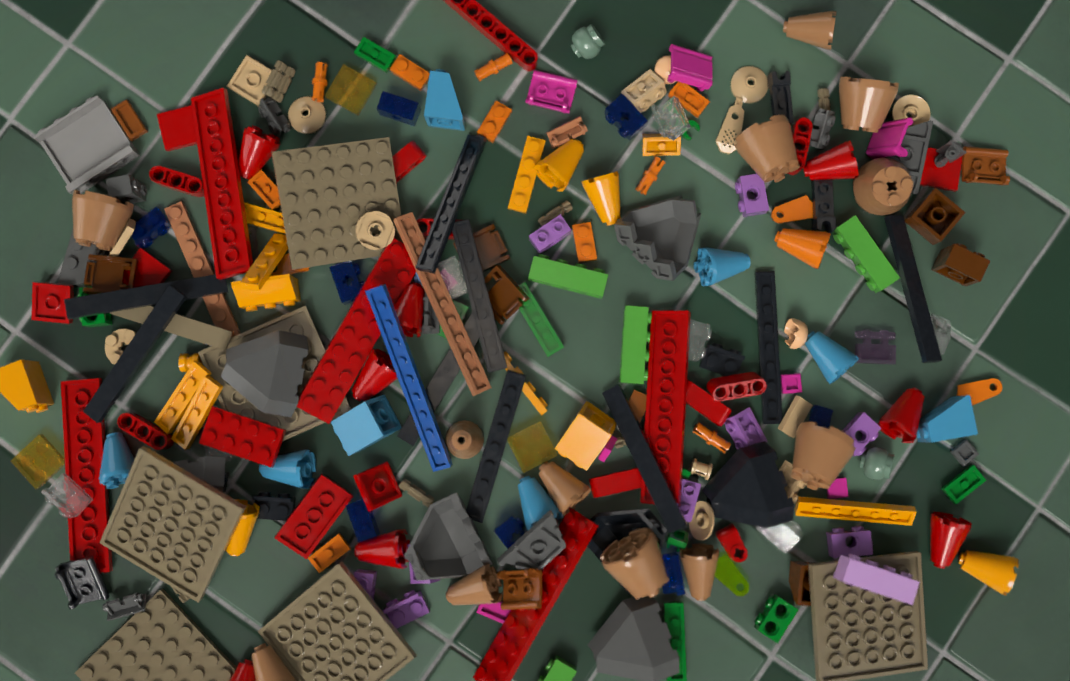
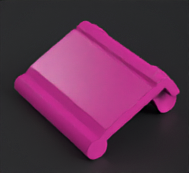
[667,44,713,92]
[525,70,578,114]
[866,118,913,159]

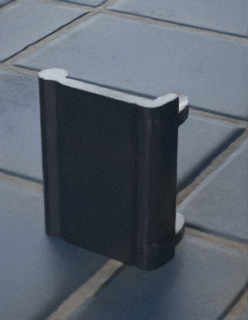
[55,556,110,609]

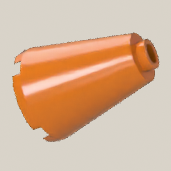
[774,228,831,269]

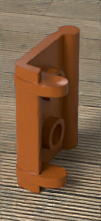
[961,146,1010,186]
[497,568,542,610]

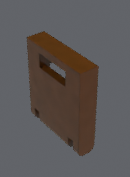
[453,224,511,272]
[83,254,138,294]
[484,265,529,325]

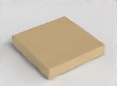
[227,55,272,106]

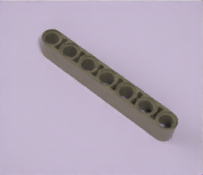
[110,306,233,350]

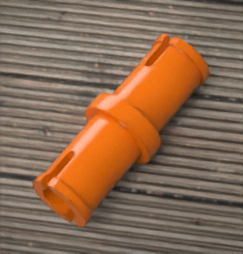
[474,53,513,81]
[312,62,328,102]
[635,156,666,195]
[692,422,731,454]

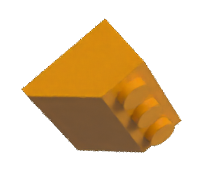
[231,274,301,312]

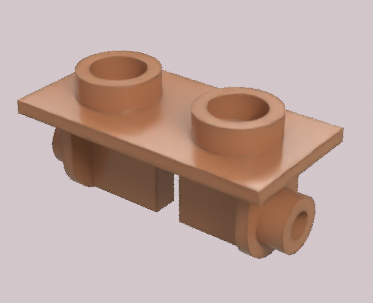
[547,116,588,149]

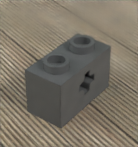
[106,174,147,205]

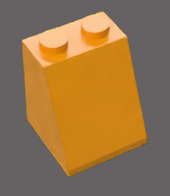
[0,359,54,413]
[555,401,617,471]

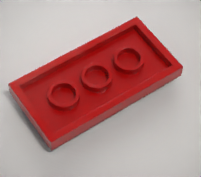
[199,406,286,468]
[274,473,353,560]

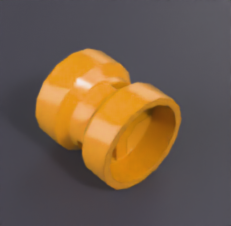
[178,353,203,372]

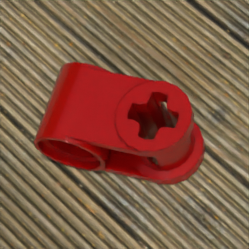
[715,523,748,562]

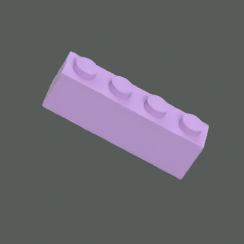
[833,553,920,605]

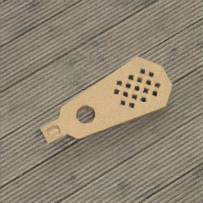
[716,97,744,154]

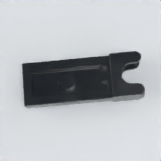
[767,71,794,125]
[812,180,836,233]

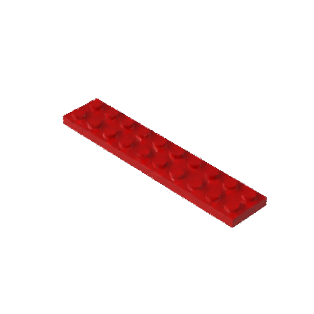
[191,88,253,280]
[297,238,416,424]
[640,311,691,506]
[61,378,113,573]
[473,507,599,681]

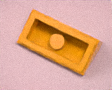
[642,133,681,156]

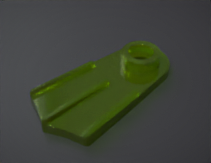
[715,554,749,596]

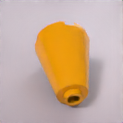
[534,139,584,192]
[581,171,621,226]
[225,499,259,556]
[958,550,1019,595]

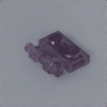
[855,329,896,365]

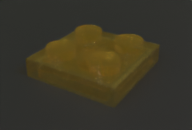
[325,64,377,116]
[507,421,558,473]
[11,434,65,489]

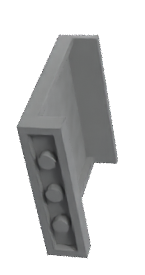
[33,96,140,195]

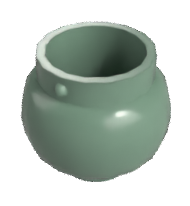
[571,24,605,59]
[860,447,894,480]

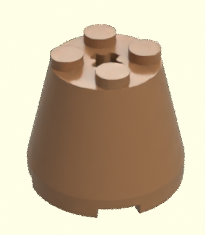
[839,77,899,133]
[734,115,800,183]
[853,158,913,215]
[72,190,134,251]
[791,422,856,490]
[600,528,669,599]

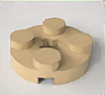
[355,211,395,250]
[105,329,136,365]

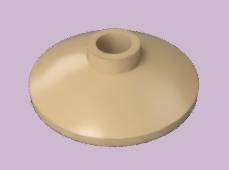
[731,66,768,103]
[892,95,931,127]
[288,97,326,134]
[689,501,714,540]

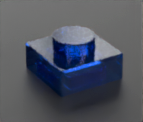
[809,405,833,429]

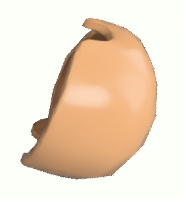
[654,55,677,84]
[784,318,808,349]

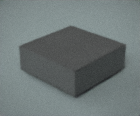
[950,439,979,466]

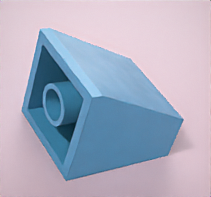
[424,69,465,131]
[331,395,402,456]
[916,395,978,443]

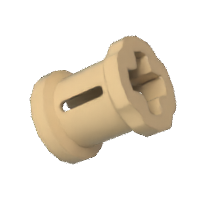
[689,458,713,480]

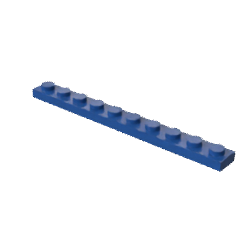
[365,284,453,472]

